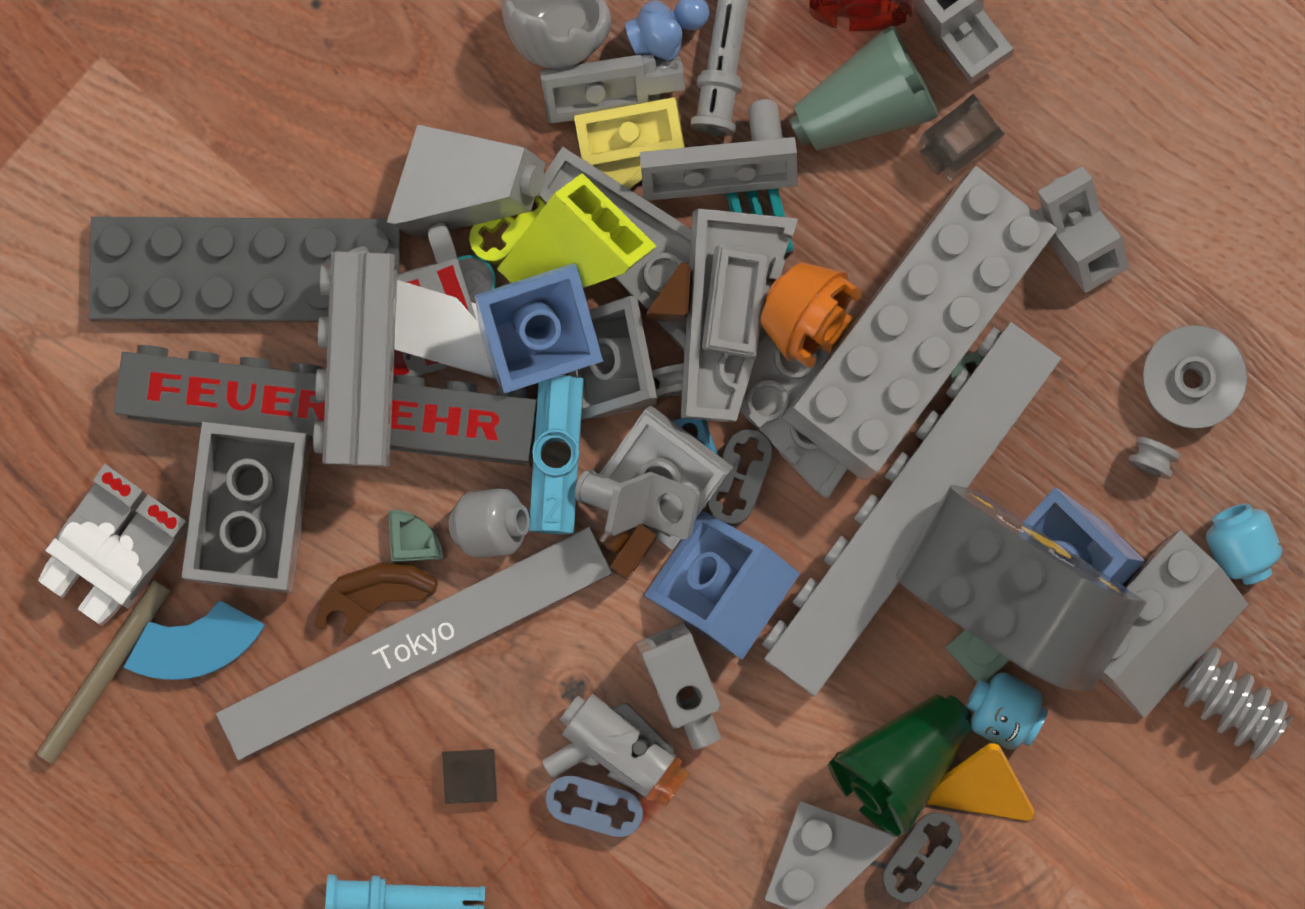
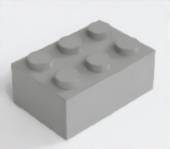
[182,422,313,594]

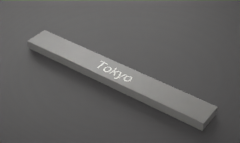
[215,527,613,761]

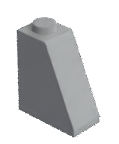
[387,125,546,238]

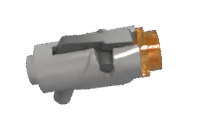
[542,693,690,807]

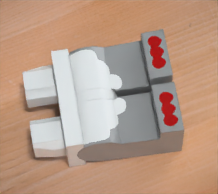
[38,464,189,626]

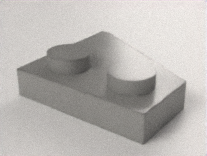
[764,801,895,909]

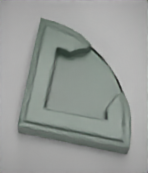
[389,510,444,563]

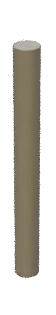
[36,580,171,765]

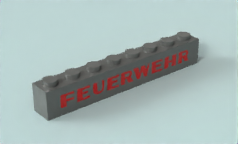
[114,345,537,466]

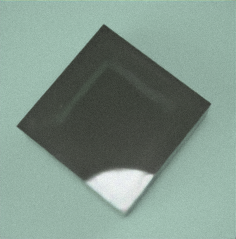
[442,749,498,804]

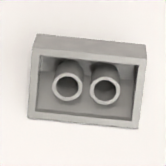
[1100,530,1249,718]

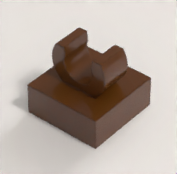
[598,524,657,581]

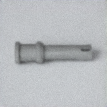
[690,0,748,136]

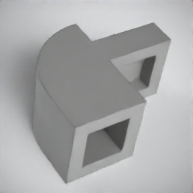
[912,0,1013,84]
[1036,166,1129,293]

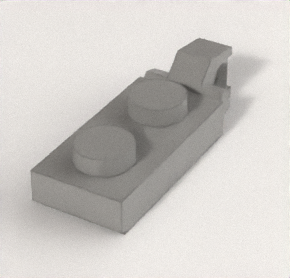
[540,55,685,124]

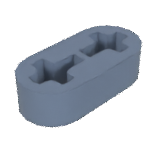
[546,776,643,837]

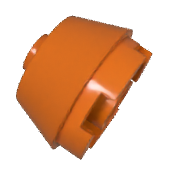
[760,262,862,368]

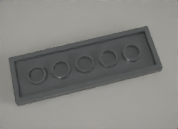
[89,217,401,323]

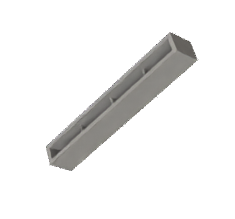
[762,322,1062,697]

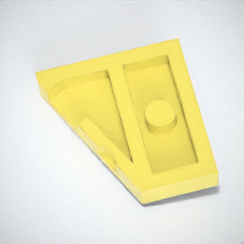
[574,97,685,190]

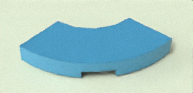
[124,600,267,680]

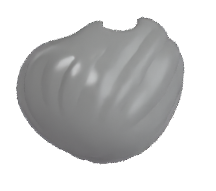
[501,0,612,69]

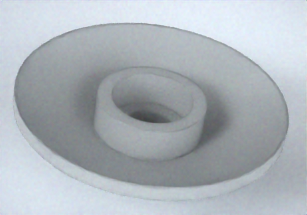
[1143,325,1247,429]

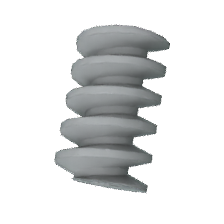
[1176,647,1293,761]

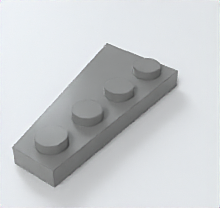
[681,209,798,422]

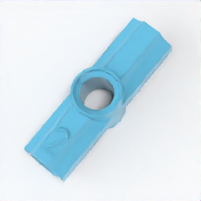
[529,375,584,535]

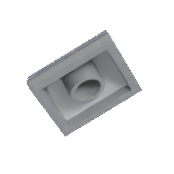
[569,296,657,421]

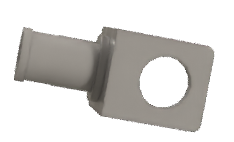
[575,470,700,540]

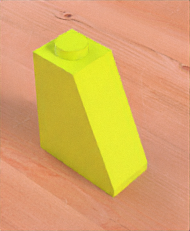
[497,173,656,288]

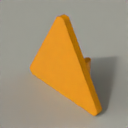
[927,743,1034,821]

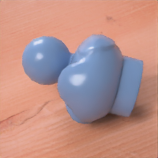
[625,0,710,61]

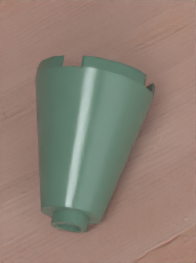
[790,26,939,151]

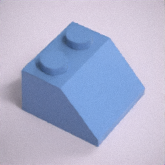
[644,510,801,660]

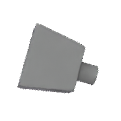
[635,622,722,750]

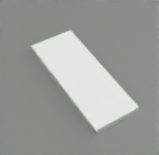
[394,280,495,379]

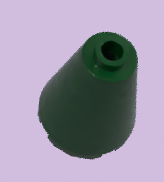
[828,694,971,837]

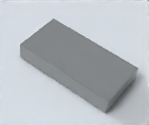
[701,245,770,358]

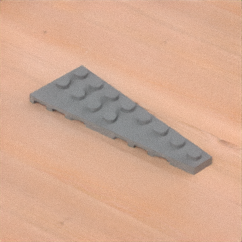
[538,146,847,499]

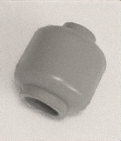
[449,489,530,558]

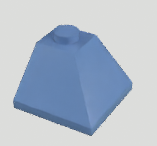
[475,263,603,394]
[1025,487,1146,586]

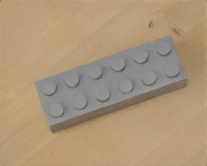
[782,165,1057,481]

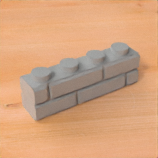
[313,252,398,467]

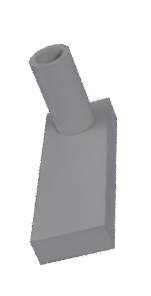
[640,99,798,201]

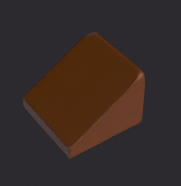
[645,263,691,322]

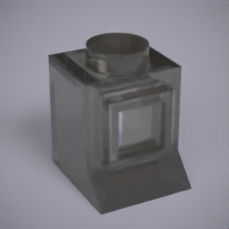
[919,94,1005,182]

